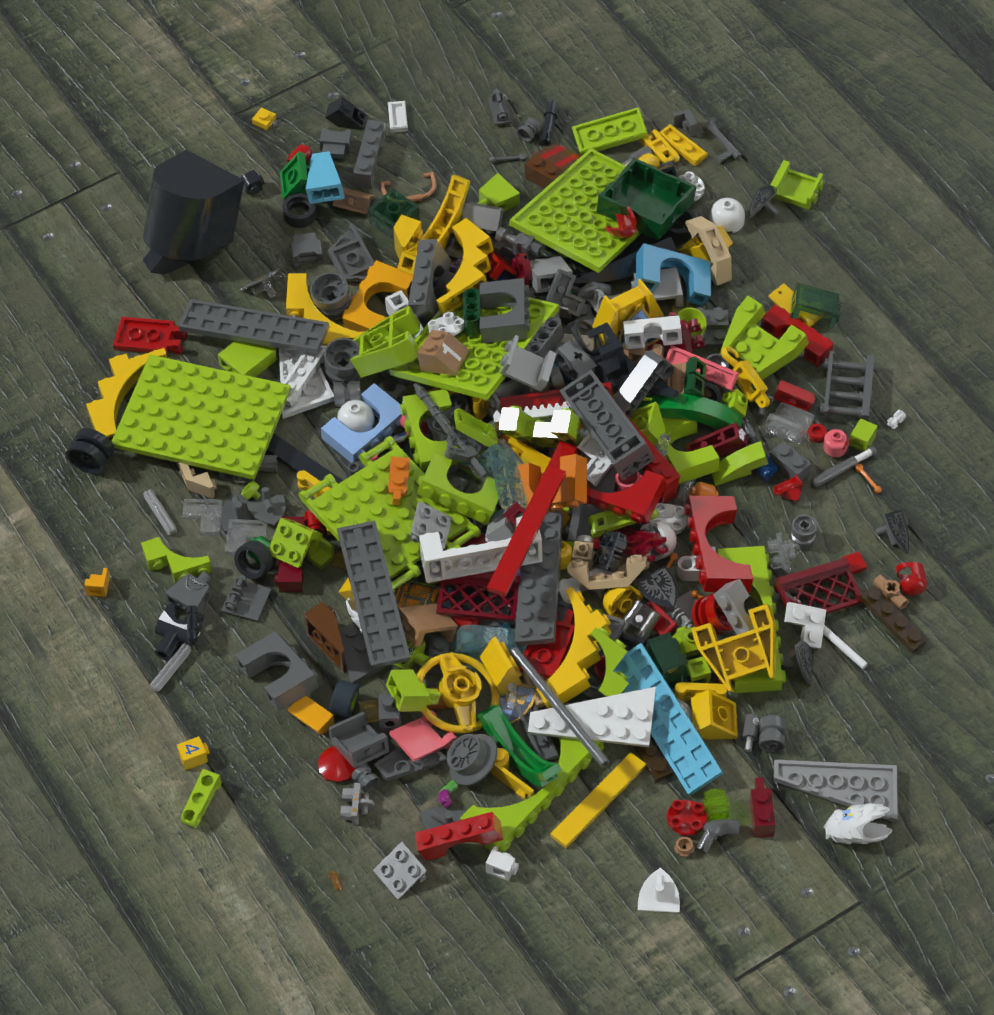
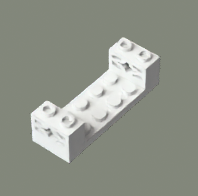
[419,516,543,583]

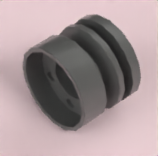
[310,272,352,321]
[324,338,361,385]

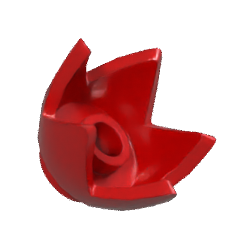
[605,206,637,239]

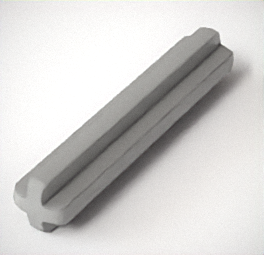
[143,489,177,536]
[150,643,192,692]

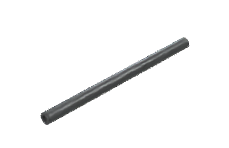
[510,647,609,768]

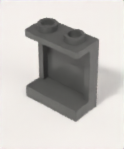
[329,712,389,768]

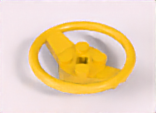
[417,652,499,734]

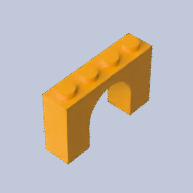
[342,260,413,332]

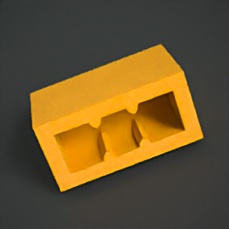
[287,696,335,735]

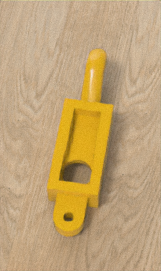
[721,346,770,408]

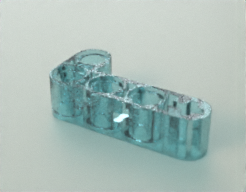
[477,444,526,510]
[453,625,527,657]

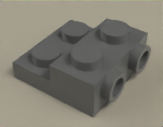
[696,307,729,349]

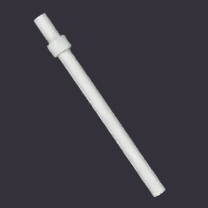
[778,591,868,669]

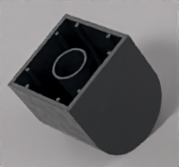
[143,150,244,261]

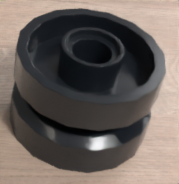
[66,428,115,475]

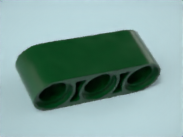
[463,288,482,336]

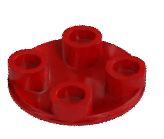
[318,746,357,782]
[666,799,707,836]

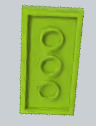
[572,107,648,156]

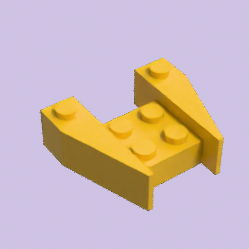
[592,279,664,349]
[691,604,776,693]

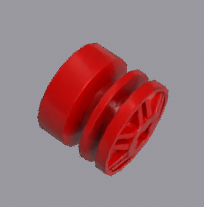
[692,593,734,635]

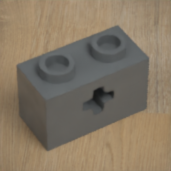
[554,340,597,382]

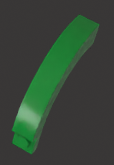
[637,393,742,430]
[476,705,562,787]

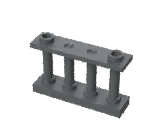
[820,351,875,422]

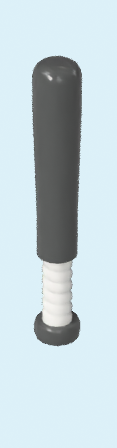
[810,445,877,488]

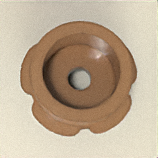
[674,837,695,857]

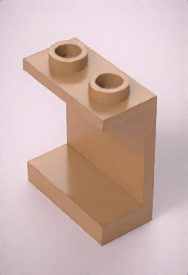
[398,603,458,647]

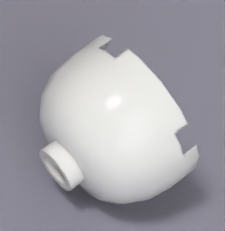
[709,198,745,233]
[337,400,375,432]
[640,521,677,561]

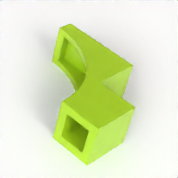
[141,537,212,583]
[590,627,629,697]

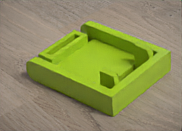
[454,408,498,450]

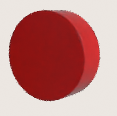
[808,424,827,443]

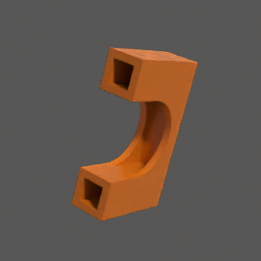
[513,454,587,515]

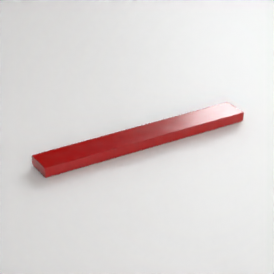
[487,465,566,597]

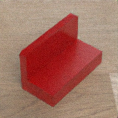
[487,251,517,280]
[773,380,815,413]

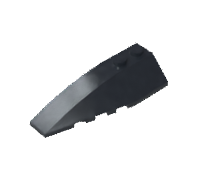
[574,235,677,283]

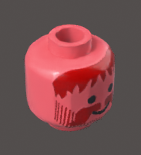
[823,429,849,458]

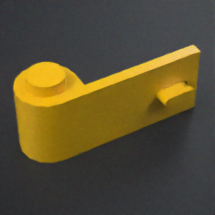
[768,283,824,327]
[490,748,534,800]

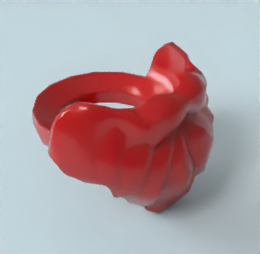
[773,475,803,501]

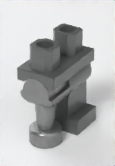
[493,227,542,260]

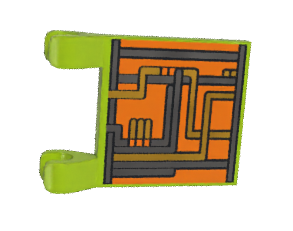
[395,580,439,609]

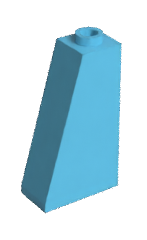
[306,151,345,204]

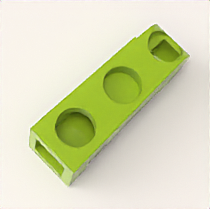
[181,769,222,828]

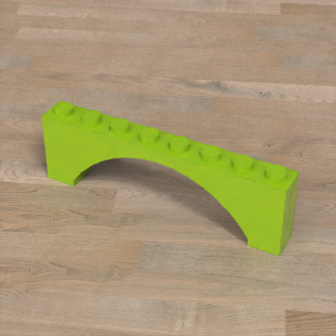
[717,546,786,693]
[460,737,604,853]

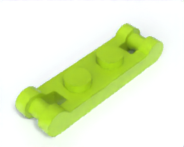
[587,509,659,537]

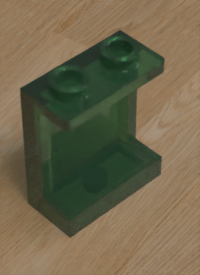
[790,282,842,328]

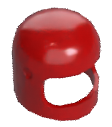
[896,562,927,596]

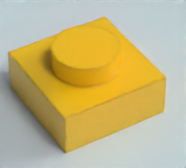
[252,108,276,130]

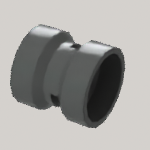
[517,118,541,142]
[351,764,380,792]

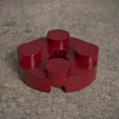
[512,252,532,289]

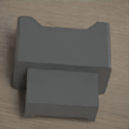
[319,128,352,160]
[290,232,324,267]

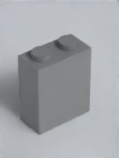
[529,256,573,293]

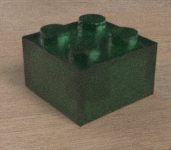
[368,188,420,239]
[647,632,688,689]

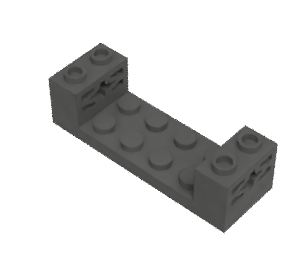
[560,370,655,481]

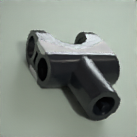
[155,603,204,661]

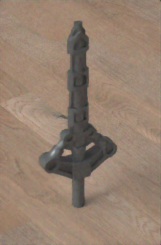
[413,383,488,478]

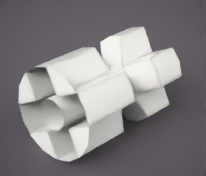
[887,410,906,429]

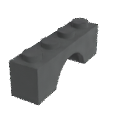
[353,120,386,189]

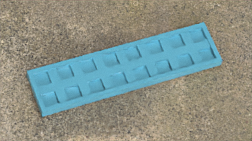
[613,643,724,796]

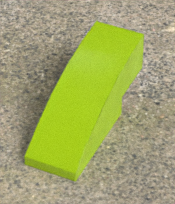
[712,441,768,486]

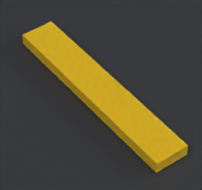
[550,752,646,849]

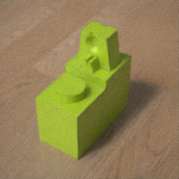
[386,670,440,712]

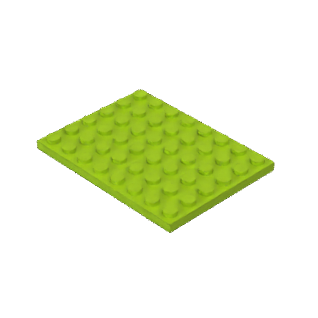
[509,148,641,273]
[389,297,560,400]
[112,355,291,480]

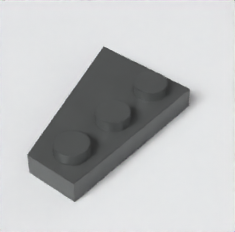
[374,747,447,782]

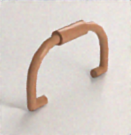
[380,172,437,204]

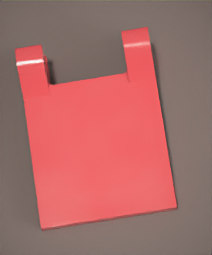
[389,710,457,762]

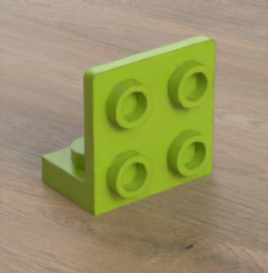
[269,518,323,568]

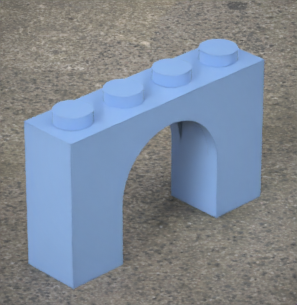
[321,383,402,462]

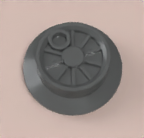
[447,734,497,786]

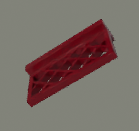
[773,557,862,614]
[436,572,520,623]

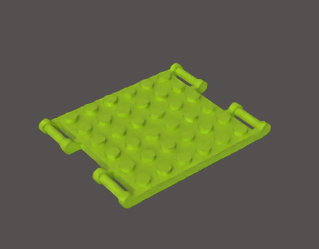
[298,436,481,592]

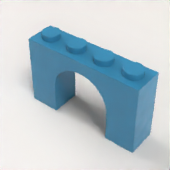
[636,243,711,306]

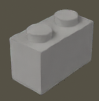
[463,202,504,234]

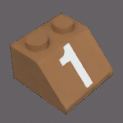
[417,330,469,376]

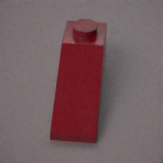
[686,422,748,457]

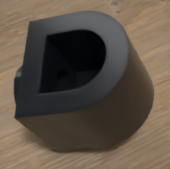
[241,169,265,194]

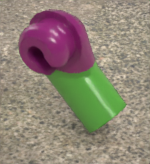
[438,780,459,808]

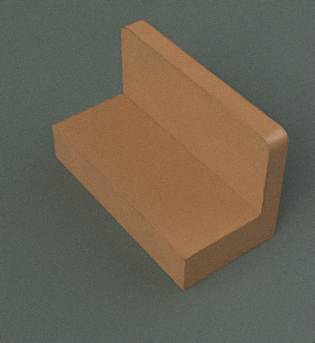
[333,187,375,214]

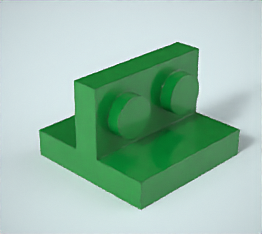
[280,151,310,200]

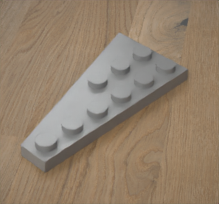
[774,760,898,823]

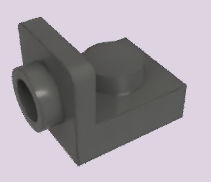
[673,109,697,137]

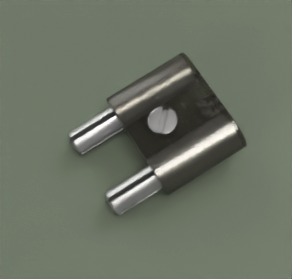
[623,599,661,638]

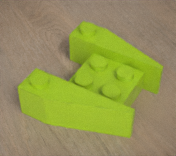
[719,296,809,380]
[350,306,420,377]
[499,406,585,452]

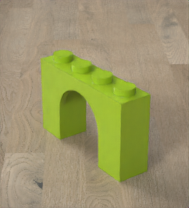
[400,389,463,471]
[655,418,720,484]
[417,453,505,525]

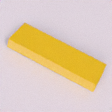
[659,124,708,166]

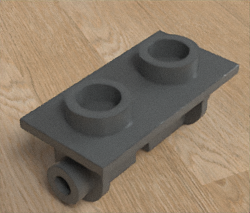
[488,90,512,125]

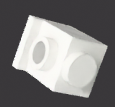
[486,846,519,881]

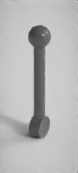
[489,154,526,163]

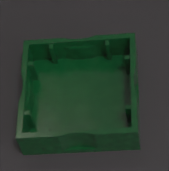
[596,158,697,241]

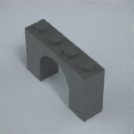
[408,239,451,325]
[480,278,530,343]
[235,632,319,712]

